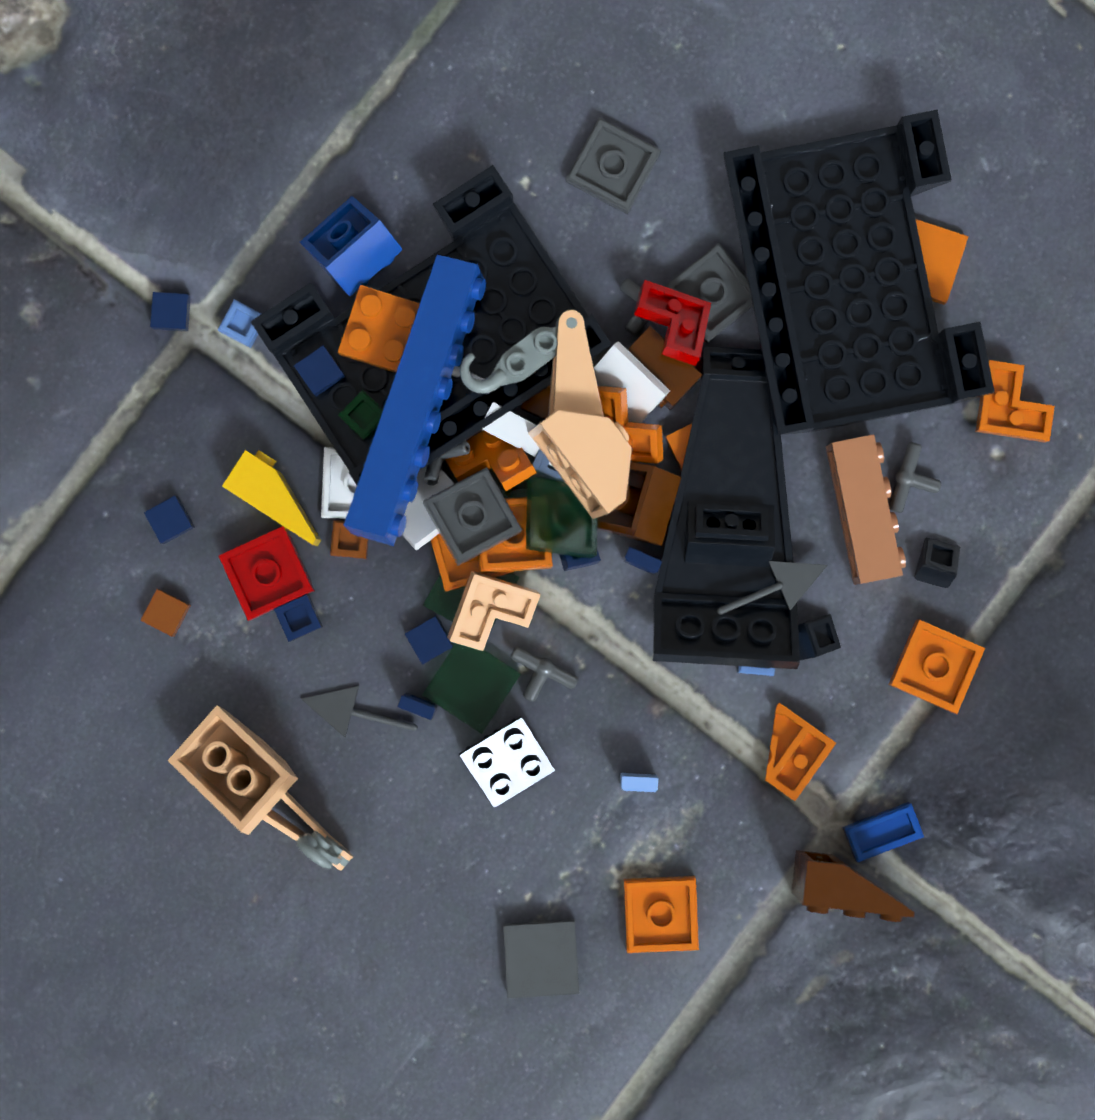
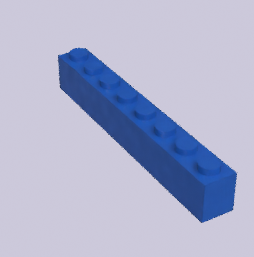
[344,254,486,546]

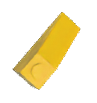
[222,450,321,546]

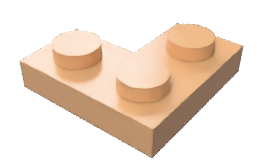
[447,571,541,651]

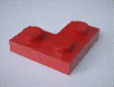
[634,280,711,366]

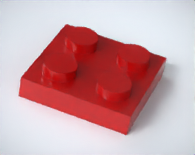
[219,526,315,621]

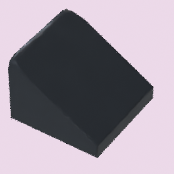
[915,537,960,588]
[798,614,841,660]

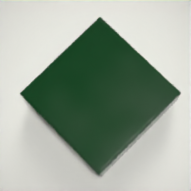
[338,390,383,441]

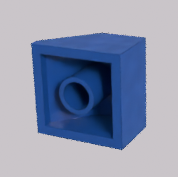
[300,196,403,297]

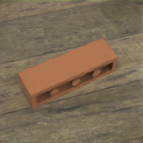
[826,434,906,585]

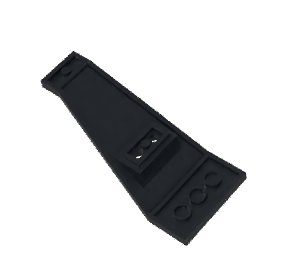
[653,346,800,669]

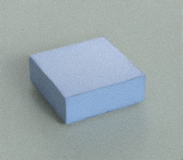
[620,773,658,792]

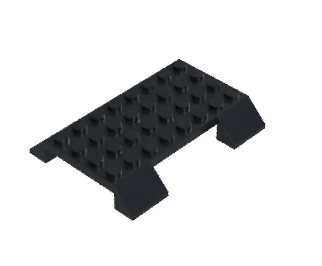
[723,109,995,435]
[250,165,612,485]

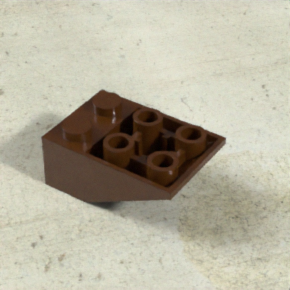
[791,850,914,922]

